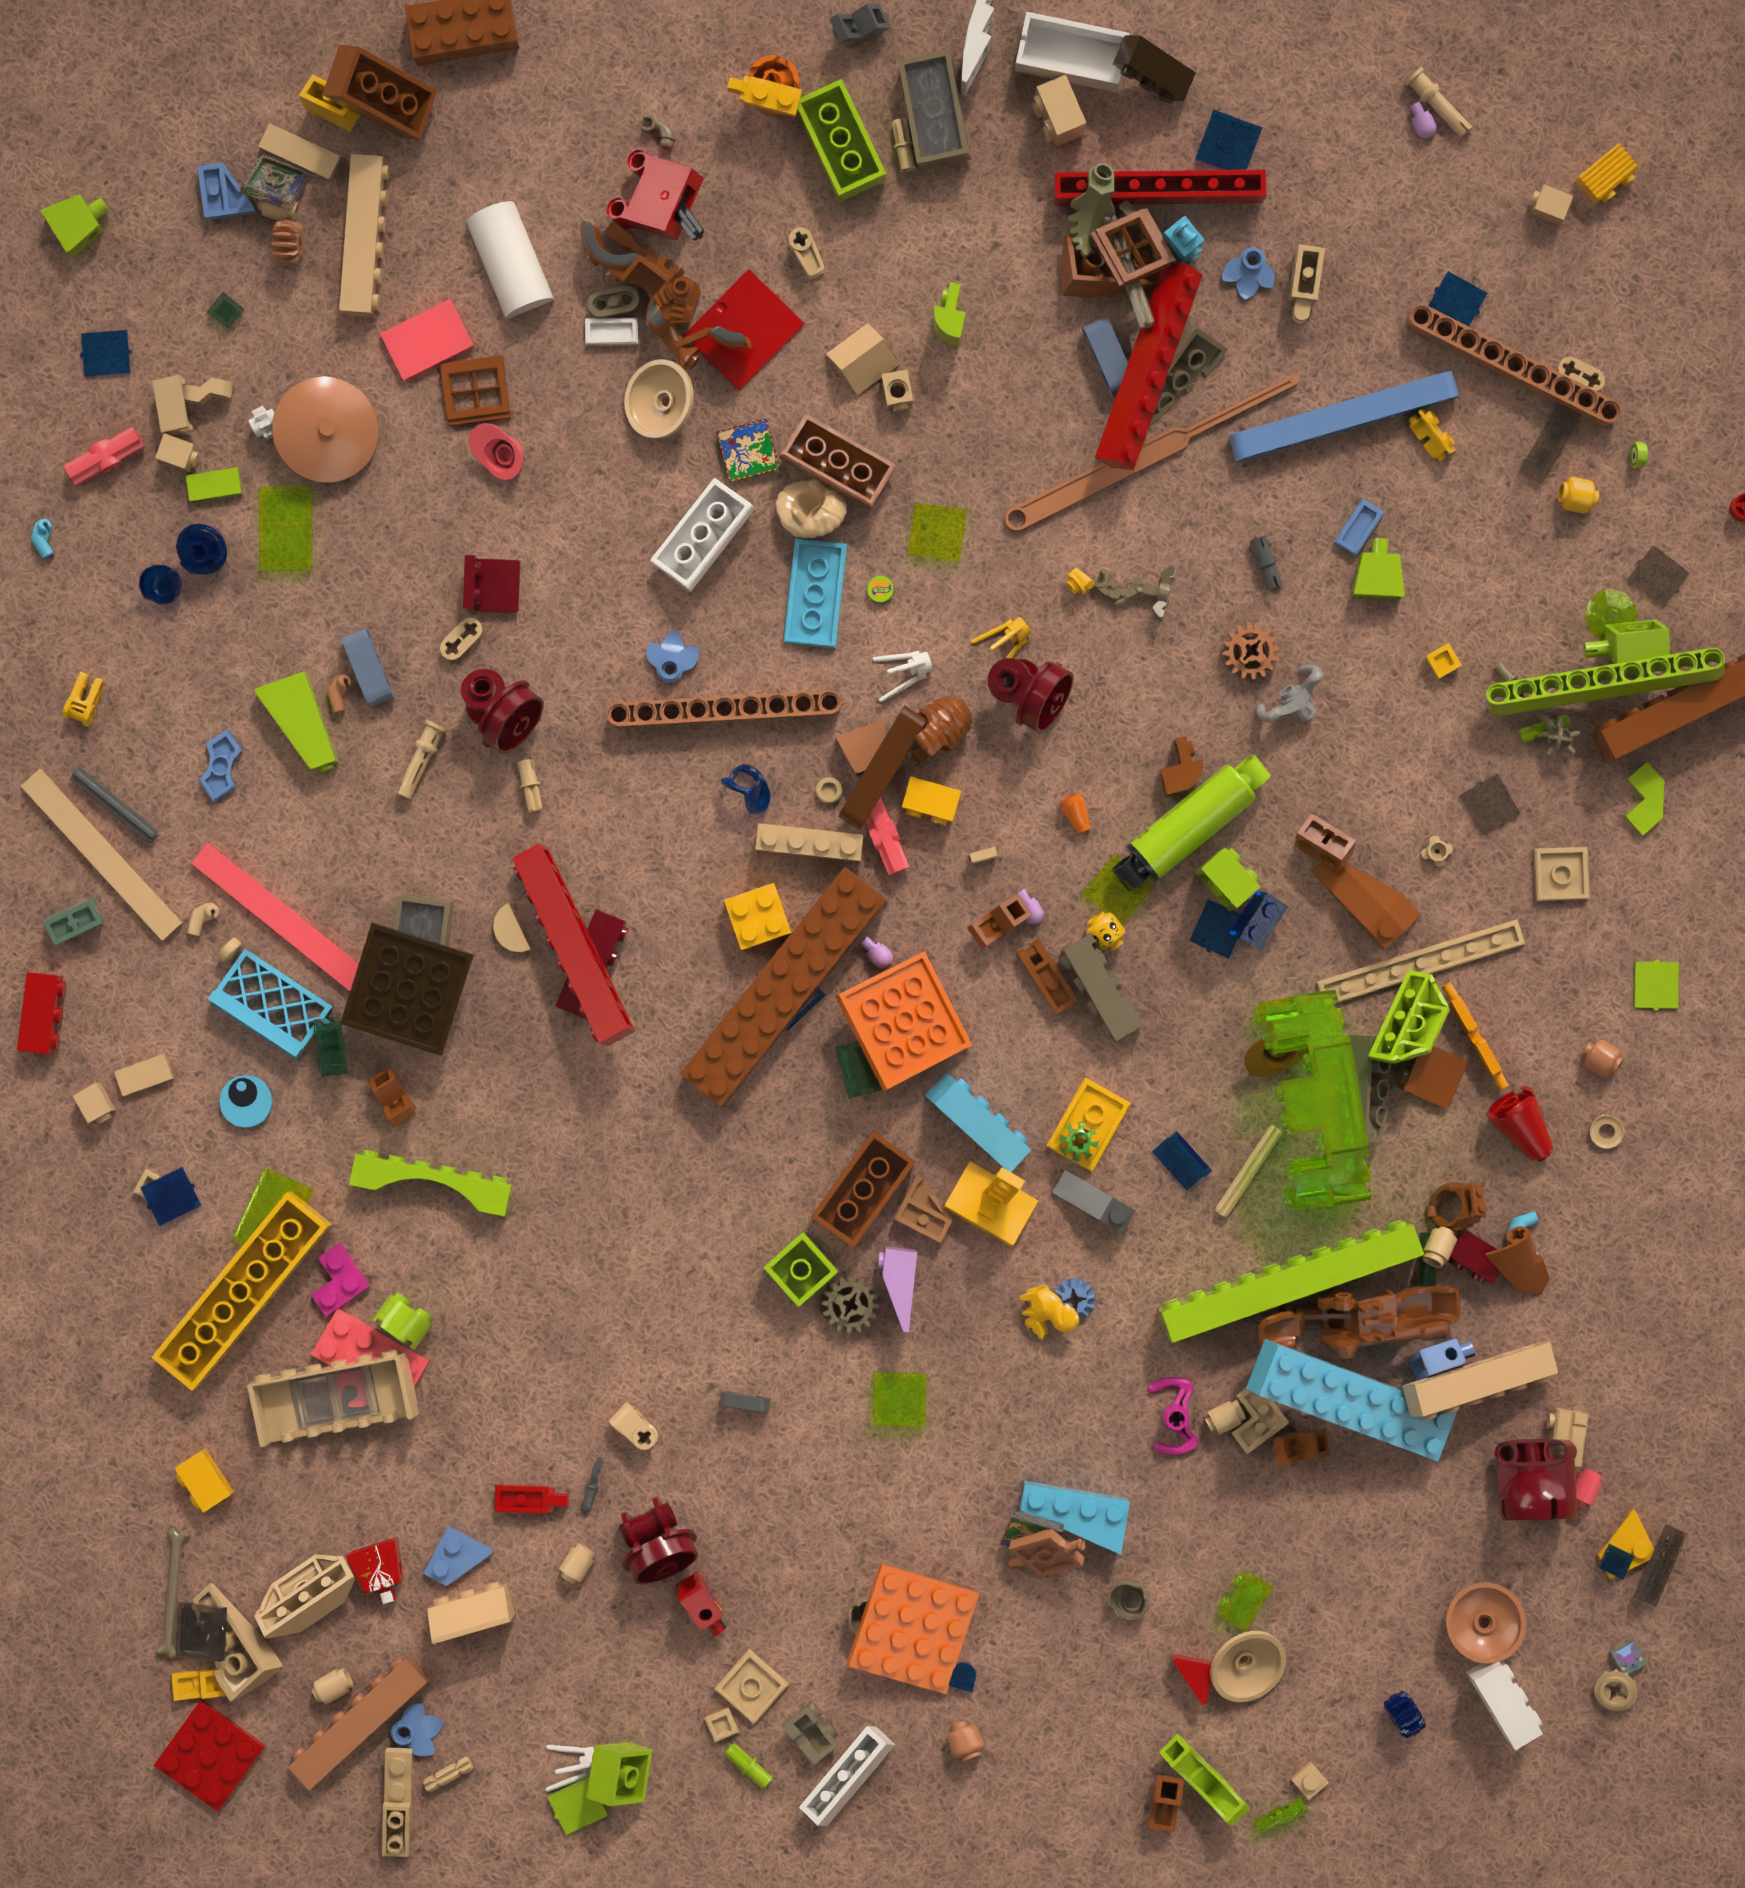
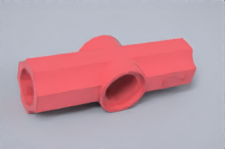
[64,427,145,486]
[866,797,909,876]

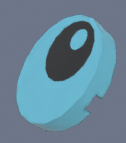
[219,1075,273,1128]

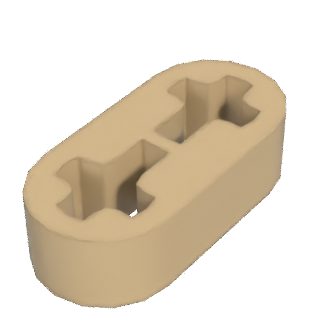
[1556,357,1605,392]
[440,618,483,661]

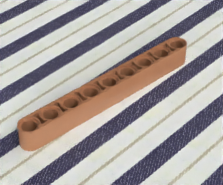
[1406,304,1622,427]
[607,690,842,728]

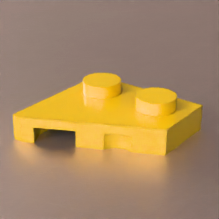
[1597,1509,1658,1579]

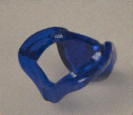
[721,764,771,814]

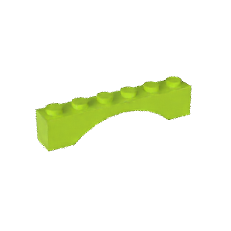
[349,1149,513,1217]

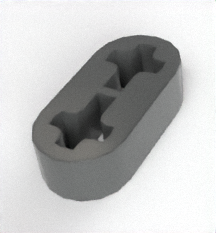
[719,1391,771,1412]

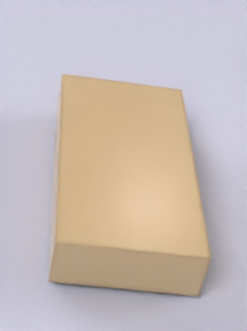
[114,1054,174,1096]

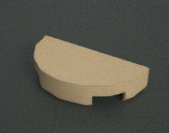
[493,903,531,953]

